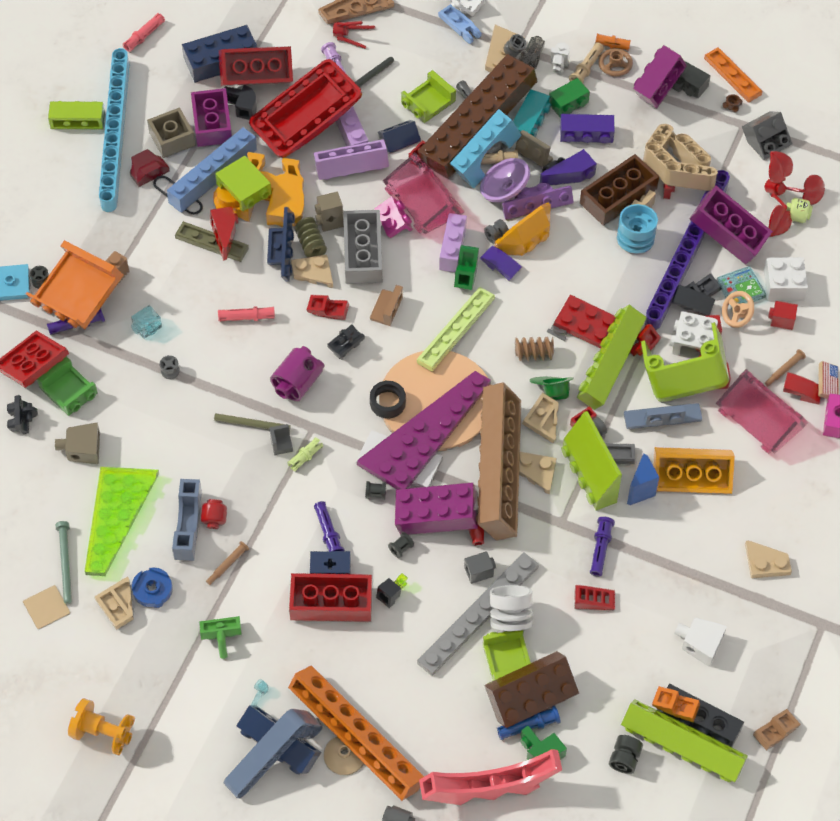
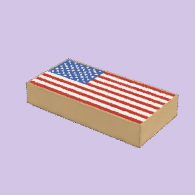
[818,361,838,399]

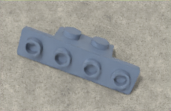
[624,403,702,429]

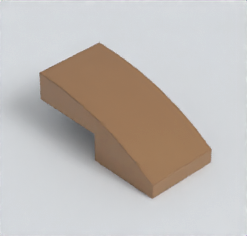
[753,709,801,751]

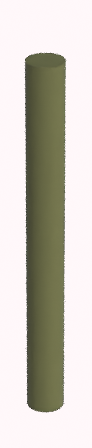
[214,413,291,433]

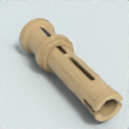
[569,43,604,83]
[481,149,518,165]

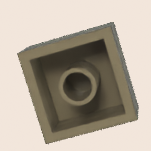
[147,107,196,158]

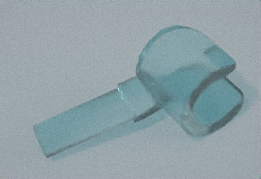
[251,679,269,705]

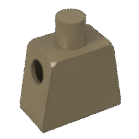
[55,423,100,464]

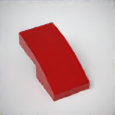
[307,295,349,320]
[783,372,821,405]

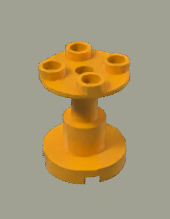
[68,698,135,756]

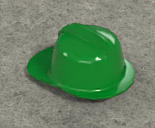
[530,376,574,400]

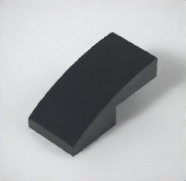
[686,273,722,297]
[672,285,715,316]

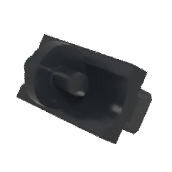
[327,325,365,359]
[7,395,38,434]

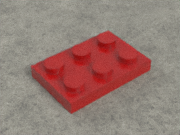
[553,294,616,349]

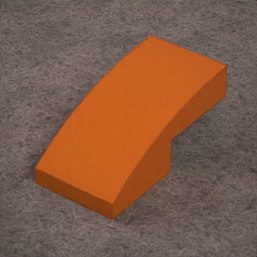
[652,686,700,722]

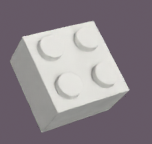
[764,257,808,301]

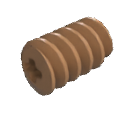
[515,337,554,361]

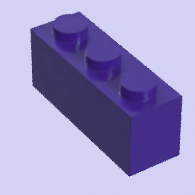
[560,114,615,143]

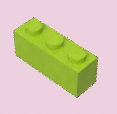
[48,101,105,130]

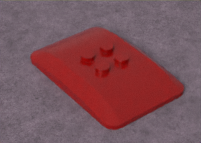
[249,59,362,158]

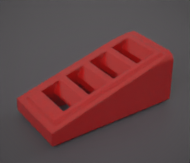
[574,585,615,610]

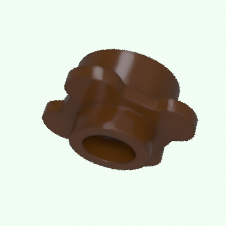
[722,94,743,112]

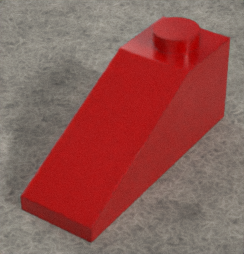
[210,206,239,261]

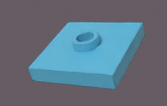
[0,264,30,301]

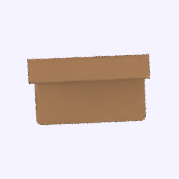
[370,285,403,326]

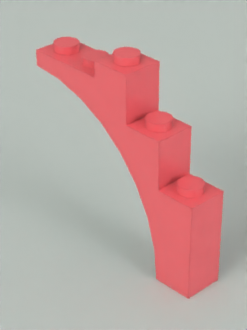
[419,749,562,805]

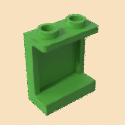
[37,356,98,416]

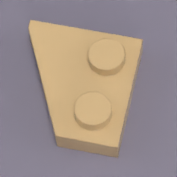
[95,576,134,630]

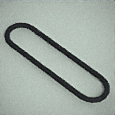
[153,176,203,215]

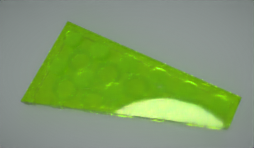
[84,467,159,576]

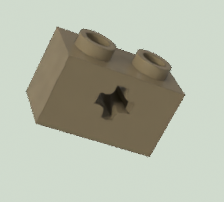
[314,191,344,232]

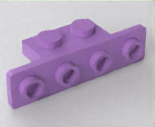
[502,183,574,220]

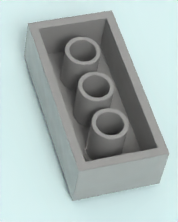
[343,210,383,284]

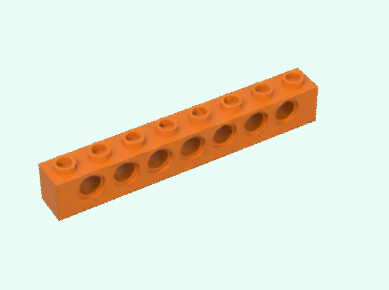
[288,665,424,801]

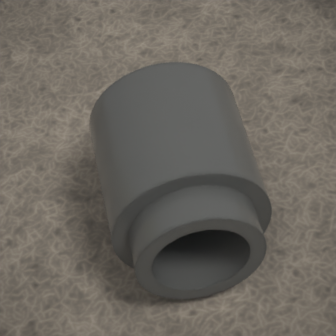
[382,805,415,821]

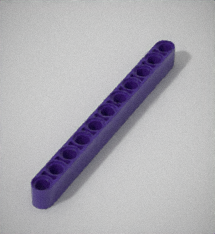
[645,170,730,330]

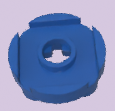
[132,567,173,608]

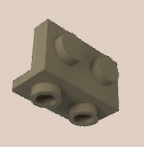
[515,130,553,167]

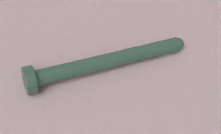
[55,521,72,605]

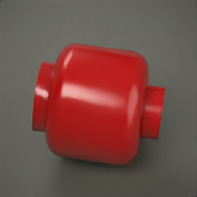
[201,499,227,529]

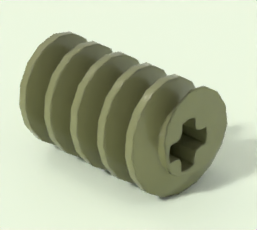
[295,217,327,257]

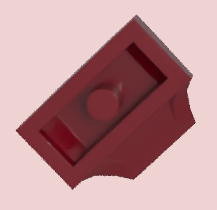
[130,149,170,187]

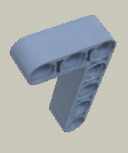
[223,709,323,799]

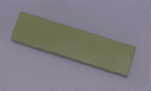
[175,221,249,262]

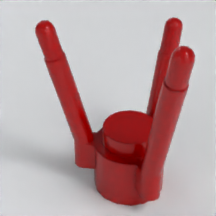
[333,21,375,49]

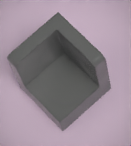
[269,424,293,455]

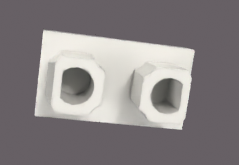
[551,42,569,74]

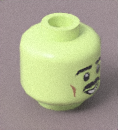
[786,198,813,223]

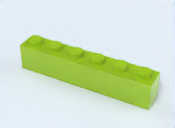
[577,304,647,410]
[621,699,748,782]

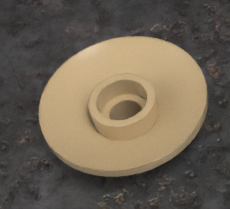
[324,737,364,775]

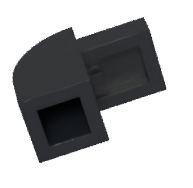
[224,85,257,120]

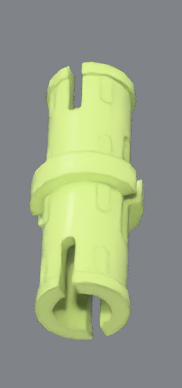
[287,437,323,471]

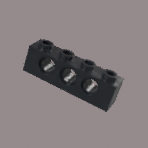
[657,683,744,747]

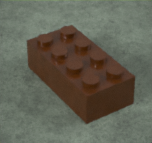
[580,154,659,226]
[484,651,579,728]

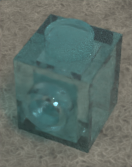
[131,305,162,339]

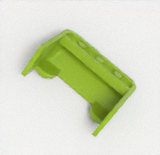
[641,322,729,402]

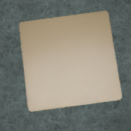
[23,585,70,629]

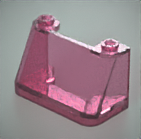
[382,153,465,234]
[715,369,808,454]

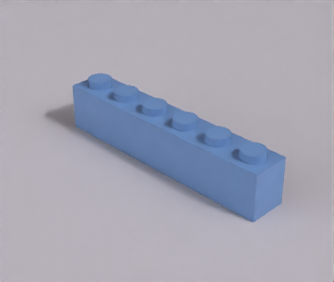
[167,127,257,213]

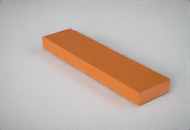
[704,47,763,103]

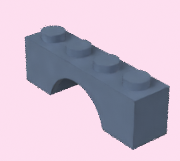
[172,479,202,561]

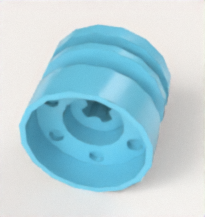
[617,204,658,254]

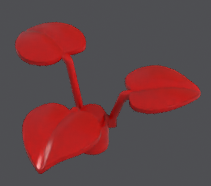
[764,151,825,237]

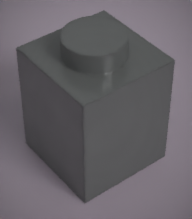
[464,551,496,584]

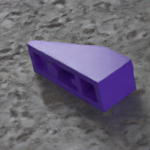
[540,149,597,186]

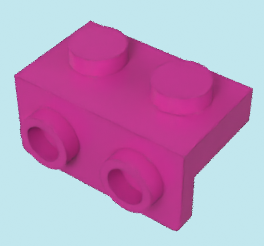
[374,196,413,238]

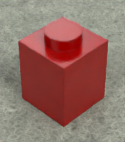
[768,301,798,330]

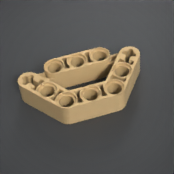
[643,124,718,191]

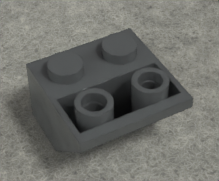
[742,111,793,160]

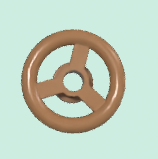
[598,48,633,77]

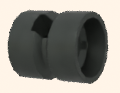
[608,735,643,774]

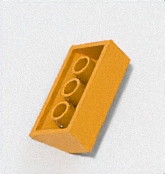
[653,447,735,494]

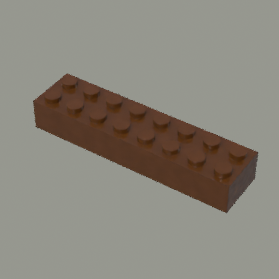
[418,54,538,179]

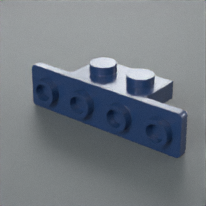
[267,207,295,282]

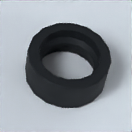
[370,380,406,419]

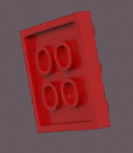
[0,330,69,388]

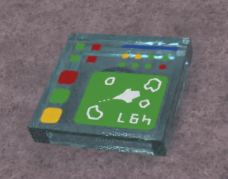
[716,266,767,309]

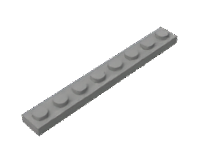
[417,552,539,676]

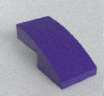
[480,246,522,281]

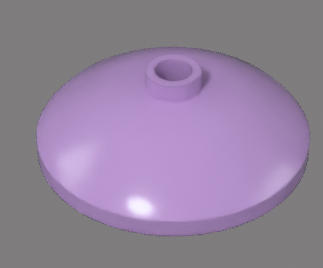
[480,158,530,202]

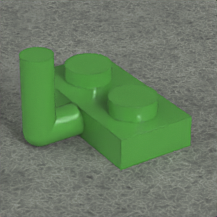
[199,616,242,659]

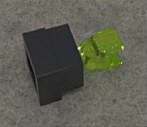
[376,573,408,608]

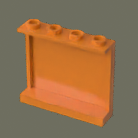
[26,240,124,330]

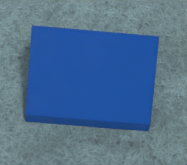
[627,453,659,505]

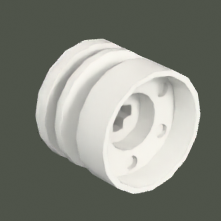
[490,585,533,631]

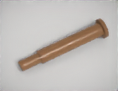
[765,349,806,387]
[206,541,249,585]

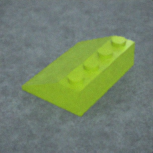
[561,411,622,511]

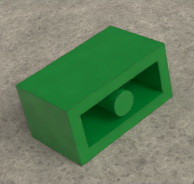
[549,78,590,118]

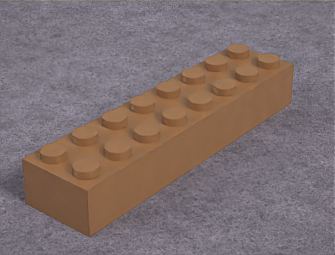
[476,382,521,541]

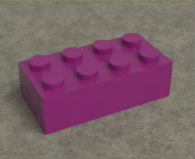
[689,186,773,265]
[395,482,478,535]

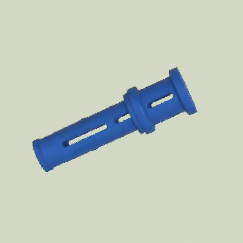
[497,705,561,740]

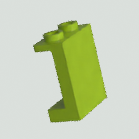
[401,70,456,123]
[215,156,271,211]
[483,630,531,681]

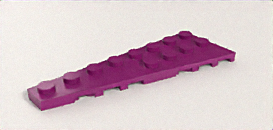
[357,371,491,490]

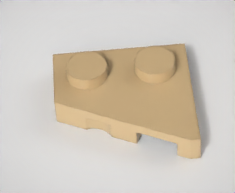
[291,254,333,288]
[522,392,559,443]
[519,452,557,494]
[745,540,792,578]

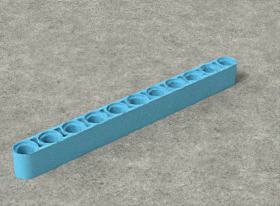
[99,48,130,212]

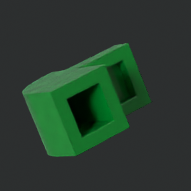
[454,245,479,290]
[520,726,567,760]

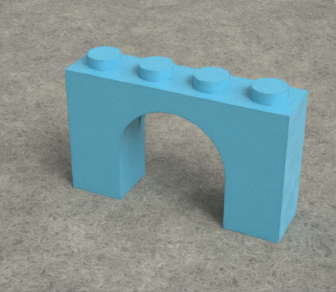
[450,109,522,188]

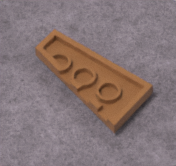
[318,0,394,24]

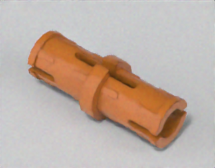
[595,33,631,51]

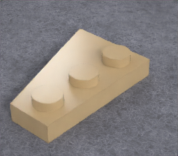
[485,25,525,72]

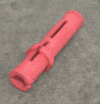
[123,13,165,52]
[218,306,275,322]

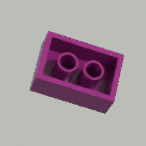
[633,45,687,109]
[191,88,232,147]

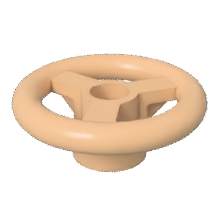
[722,291,754,328]

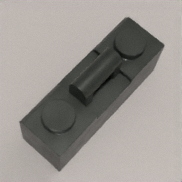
[672,61,711,99]

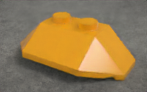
[495,202,551,256]

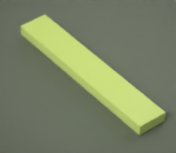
[417,287,495,372]

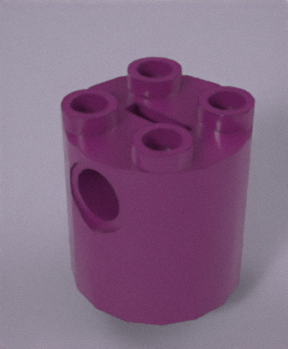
[270,346,325,401]

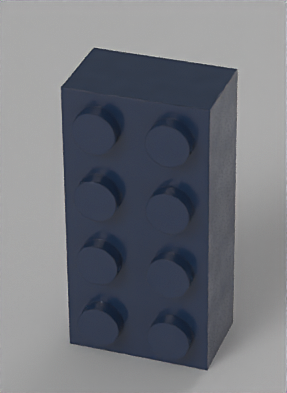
[182,25,258,83]

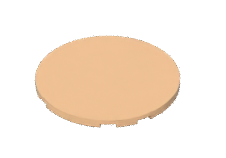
[379,351,491,451]

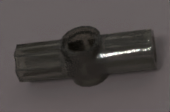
[519,36,545,69]

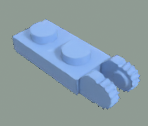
[438,4,482,44]

